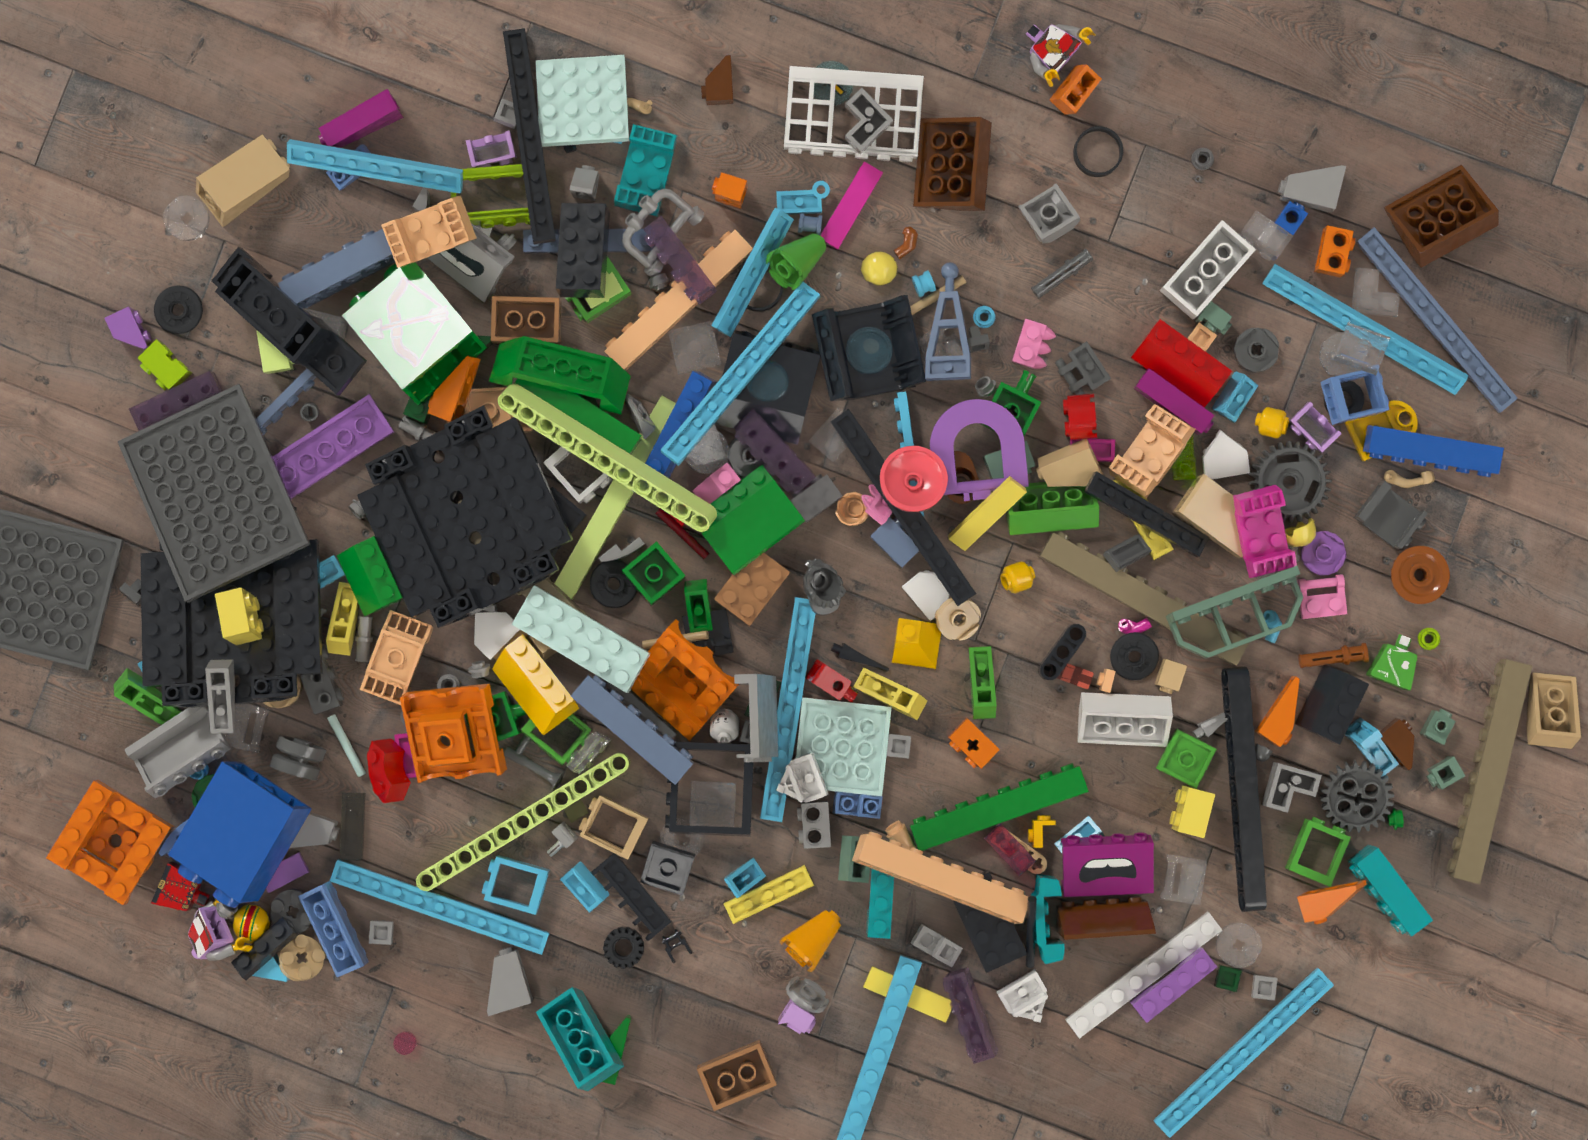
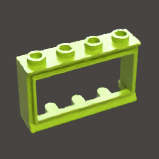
[451,164,530,228]

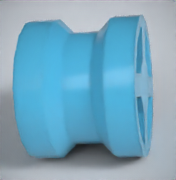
[911,270,936,297]

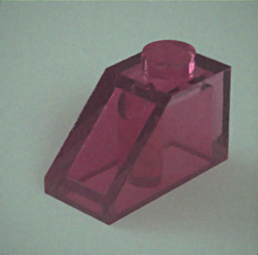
[984,823,1036,876]

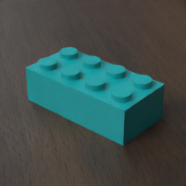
[1347,844,1433,937]
[536,987,624,1091]

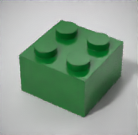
[622,541,686,606]

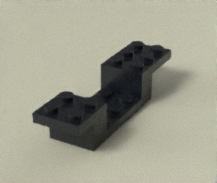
[211,247,367,396]

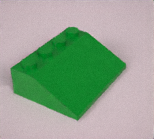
[701,465,805,575]

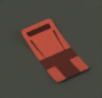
[1049,664,1094,689]

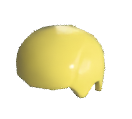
[861,252,897,285]
[1285,518,1316,547]

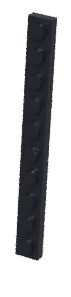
[503,28,556,245]
[830,409,977,606]

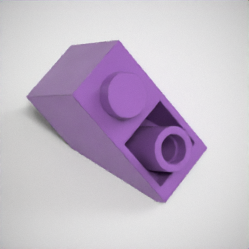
[104,307,153,350]

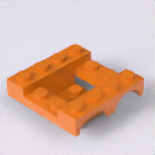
[631,619,739,741]
[400,684,507,783]
[46,780,175,905]

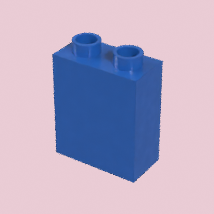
[168,761,312,908]

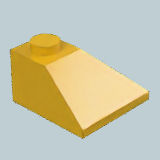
[892,618,941,669]

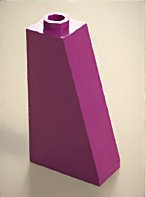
[318,89,404,148]

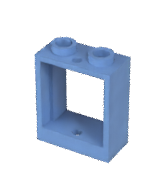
[1320,367,1389,425]

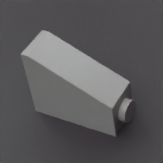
[1278,165,1346,213]
[290,812,340,848]
[487,947,533,1016]

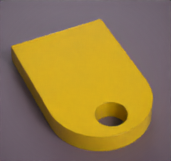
[1344,400,1418,462]

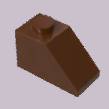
[701,55,733,105]
[1379,718,1415,771]

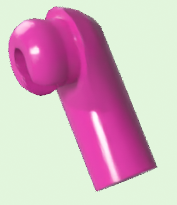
[1118,618,1152,634]

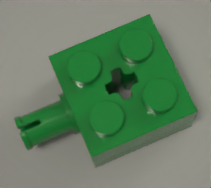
[980,370,1041,436]
[464,691,527,741]

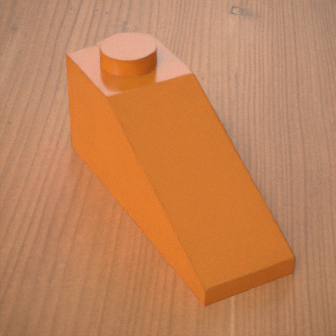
[428,356,481,422]
[1255,676,1300,747]
[1297,880,1367,924]

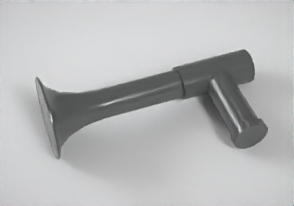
[504,734,565,791]

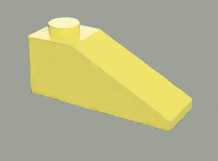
[326,582,359,656]
[853,667,927,720]

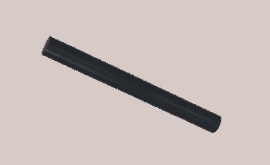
[1026,896,1037,968]

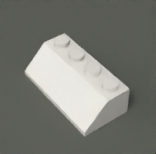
[1078,692,1173,747]

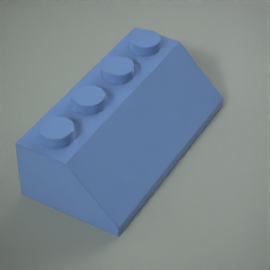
[298,881,369,977]

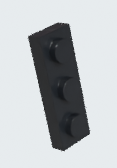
[231,917,297,981]

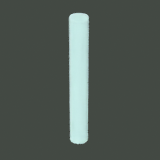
[327,714,366,777]

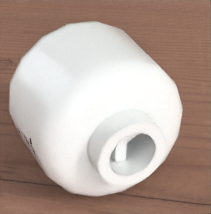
[710,709,739,744]

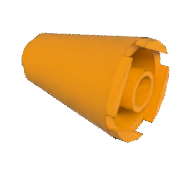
[779,910,841,972]

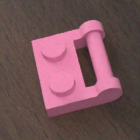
[1297,574,1347,619]

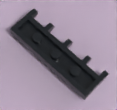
[590,853,672,941]

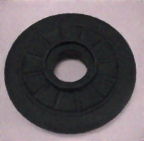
[154,285,203,334]
[589,560,637,608]
[1110,632,1159,680]

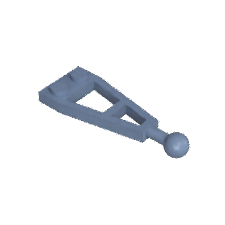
[925,262,971,381]

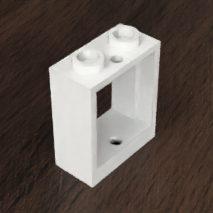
[543,447,612,504]

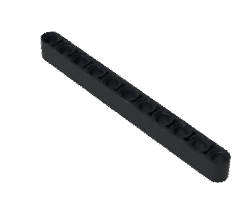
[1221,666,1267,912]

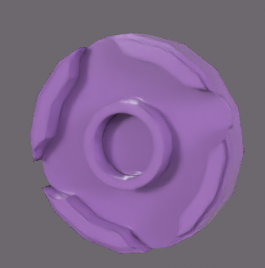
[1301,531,1346,575]

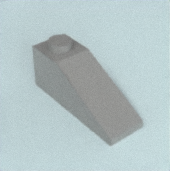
[205,660,235,734]

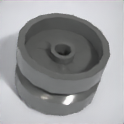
[269,735,327,780]

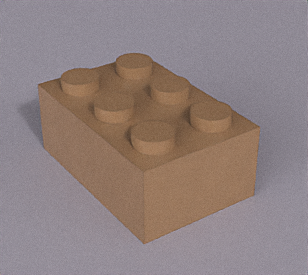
[491,296,562,345]
[714,553,790,626]
[697,1039,777,1111]

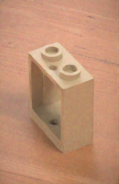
[579,795,649,860]

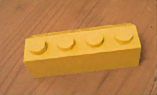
[492,634,579,736]

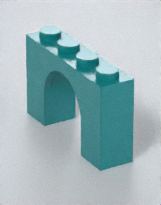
[866,868,894,939]

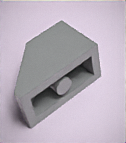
[570,165,600,201]

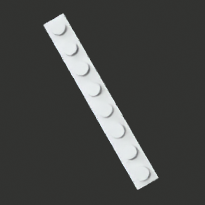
[1065,911,1222,1039]

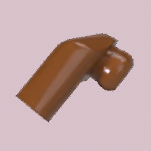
[893,226,918,260]

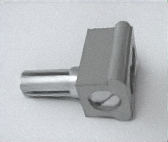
[547,821,578,857]

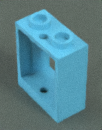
[482,855,550,915]

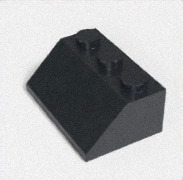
[1295,665,1369,745]

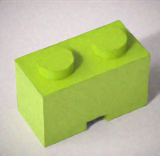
[138,339,192,392]

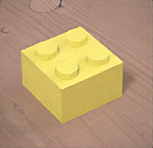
[215,588,264,645]
[1169,785,1215,838]

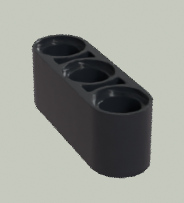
[1038,624,1086,680]

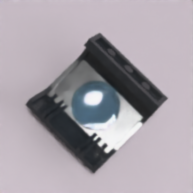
[812,295,926,401]
[714,330,821,445]

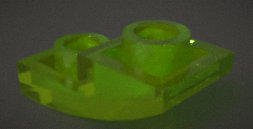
[1172,434,1196,480]

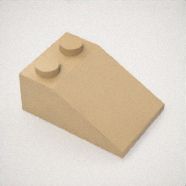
[1526,673,1581,749]

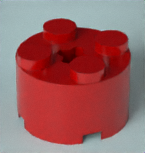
[1063,393,1097,440]

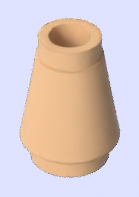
[885,820,916,850]

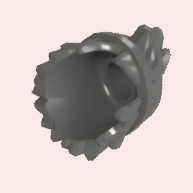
[803,559,846,615]

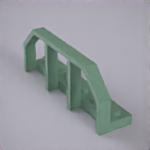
[1166,566,1303,658]

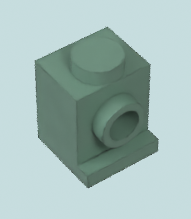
[1194,301,1232,335]
[1419,709,1456,745]
[1426,756,1465,789]

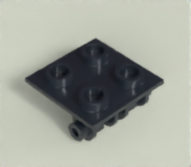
[682,609,734,656]

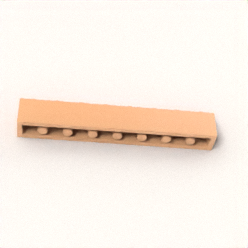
[604,230,753,371]
[852,832,1028,924]

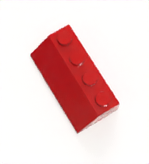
[1131,319,1232,408]

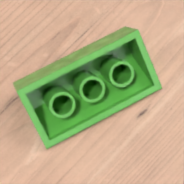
[1006,482,1099,535]

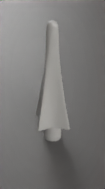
[1192,712,1227,739]

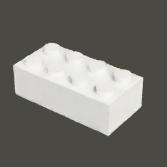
[1160,220,1256,320]

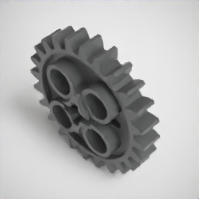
[1320,760,1395,833]

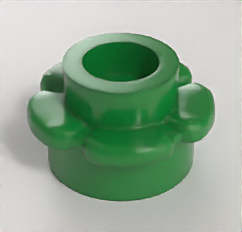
[1388,808,1404,830]

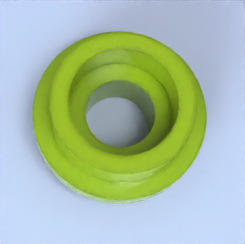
[1417,628,1440,650]

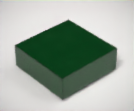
[1214,964,1242,992]

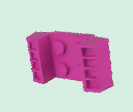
[1233,485,1297,578]

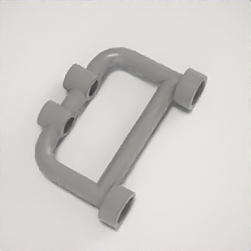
[622,189,704,278]

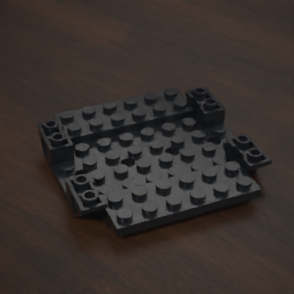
[357,405,573,628]
[140,539,323,708]

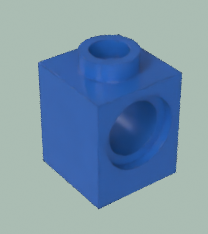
[1271,201,1308,239]

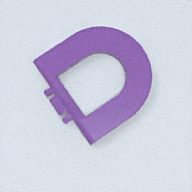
[930,399,1029,501]

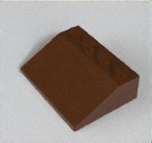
[913,117,992,211]
[1384,164,1499,268]
[1056,896,1156,940]

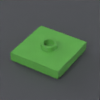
[1156,728,1217,789]

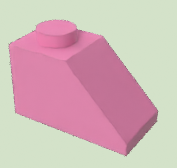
[693,462,741,504]

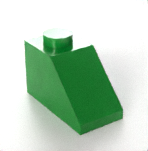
[684,579,713,633]

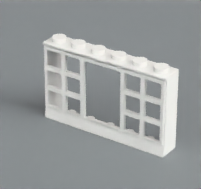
[784,66,924,162]

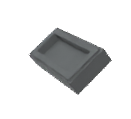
[1103,533,1152,572]

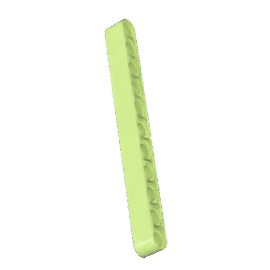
[498,384,717,532]
[554,395,676,600]
[416,753,630,891]

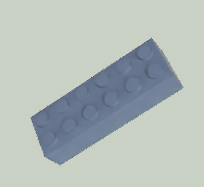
[278,228,395,310]
[571,675,694,785]

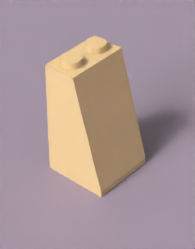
[196,134,290,227]
[1172,474,1243,558]

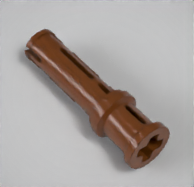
[1298,643,1369,668]

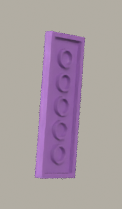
[273,394,394,499]

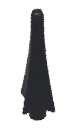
[831,643,889,672]

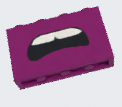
[1061,832,1154,897]

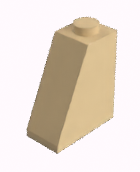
[1036,439,1104,487]

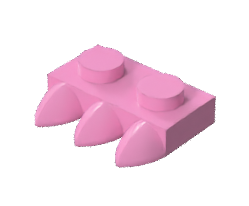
[1012,319,1056,369]
[861,485,892,525]

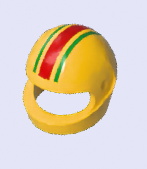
[233,905,270,944]

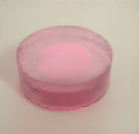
[393,1031,417,1055]

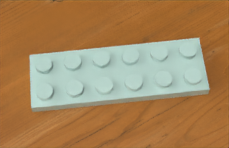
[512,585,651,693]

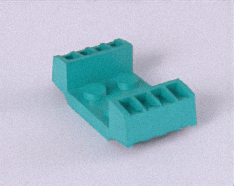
[614,124,678,217]
[1030,874,1065,964]

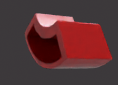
[367,739,411,803]

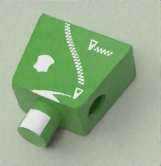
[1366,634,1417,690]

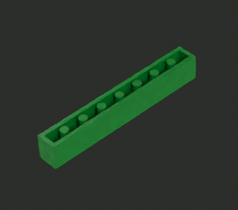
[909,763,1089,851]

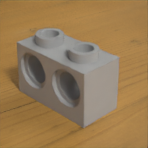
[797,801,831,849]

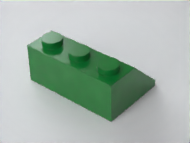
[337,536,403,617]

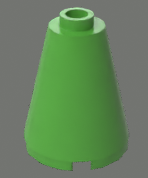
[766,233,826,290]

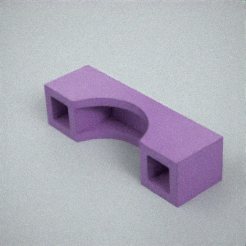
[1129,947,1217,1023]

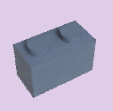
[870,517,919,568]

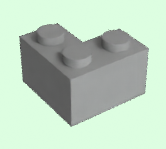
[845,88,893,155]
[1262,762,1322,813]

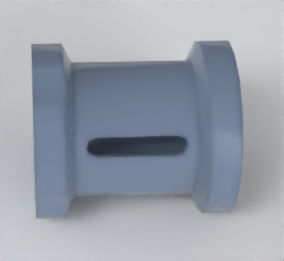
[798,213,822,235]

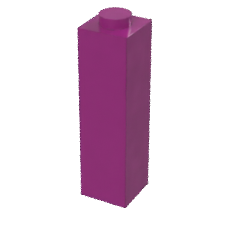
[1133,368,1215,435]

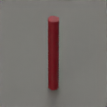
[655,508,710,560]

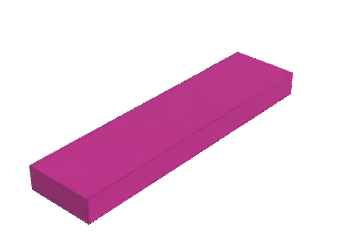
[820,162,883,250]

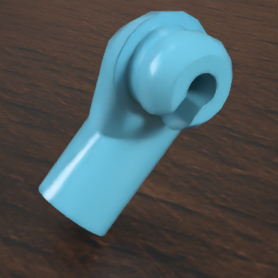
[1263,610,1282,644]

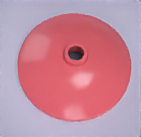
[880,446,948,512]

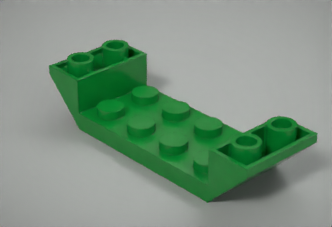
[489,336,631,414]

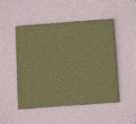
[563,799,589,823]

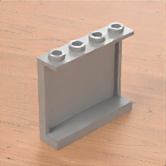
[734,674,778,762]

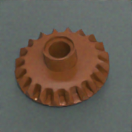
[1391,546,1450,604]

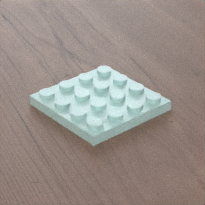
[536,55,629,147]
[796,697,892,796]

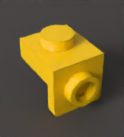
[1028,815,1056,848]

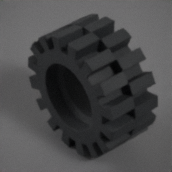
[603,926,644,969]

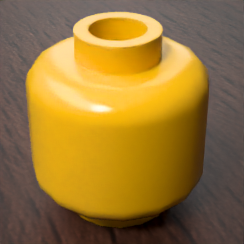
[1255,407,1290,438]
[1000,561,1035,593]

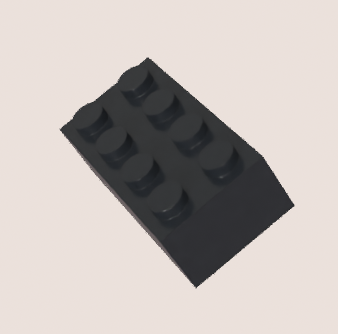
[556,203,610,298]
[953,870,1027,973]

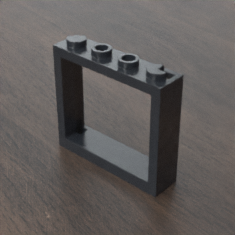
[665,742,753,837]

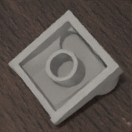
[1018,183,1080,244]

